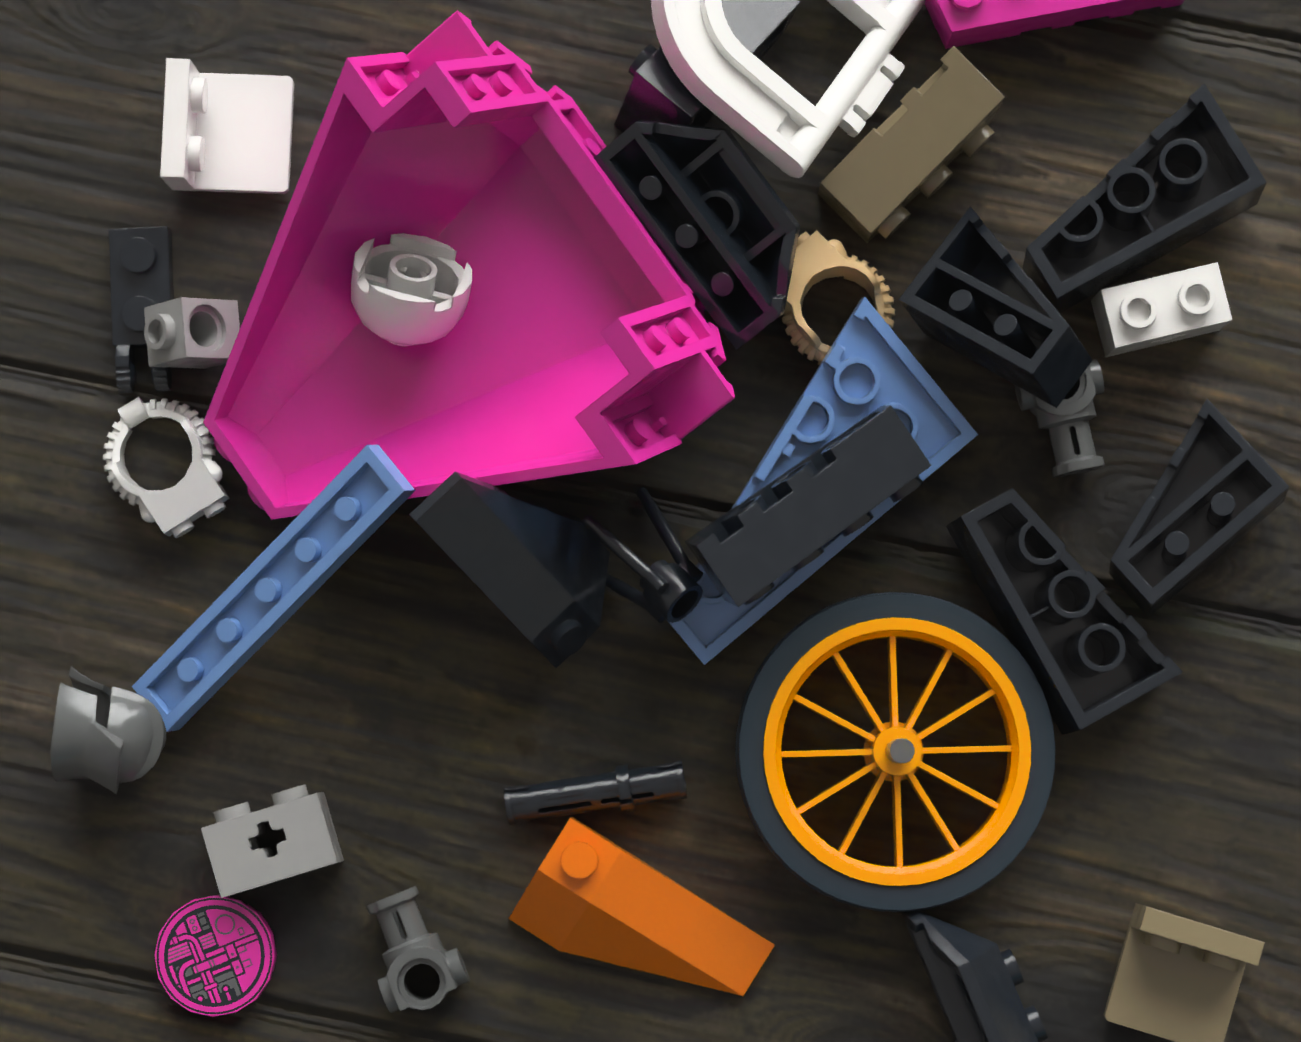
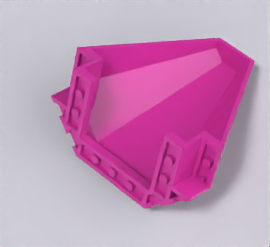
[203,10,735,520]

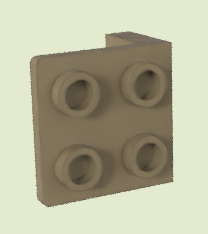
[1103,903,1265,1042]

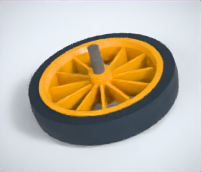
[735,592,1055,912]

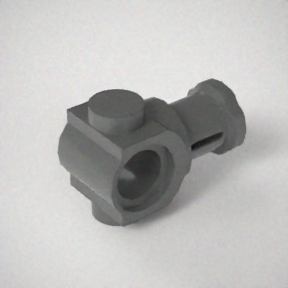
[1015,359,1105,478]
[366,886,470,1013]

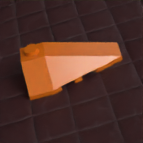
[509,817,775,996]

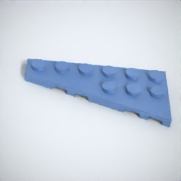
[667,297,978,665]

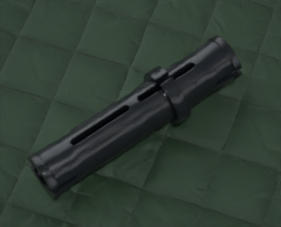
[504,761,687,825]

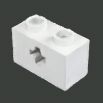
[1091,262,1232,357]

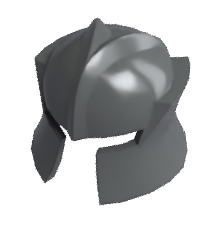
[50,666,167,794]

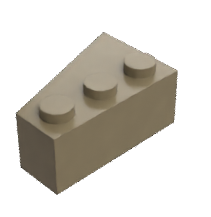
[818,46,1005,243]

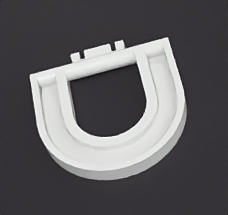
[651,0,925,178]

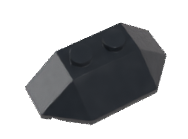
[594,120,800,350]
[901,910,1048,1042]

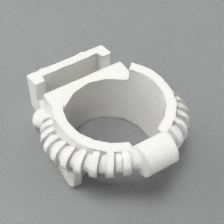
[103,396,230,538]

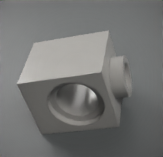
[144,297,240,369]

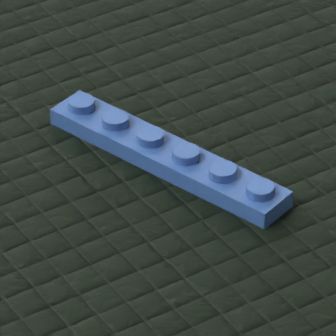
[132,445,416,732]

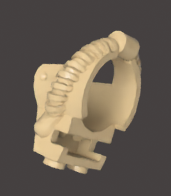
[782,230,895,365]

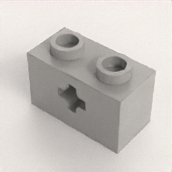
[201,784,344,898]

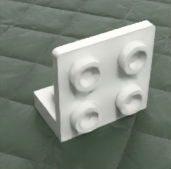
[160,58,294,194]

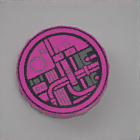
[154,895,277,1017]

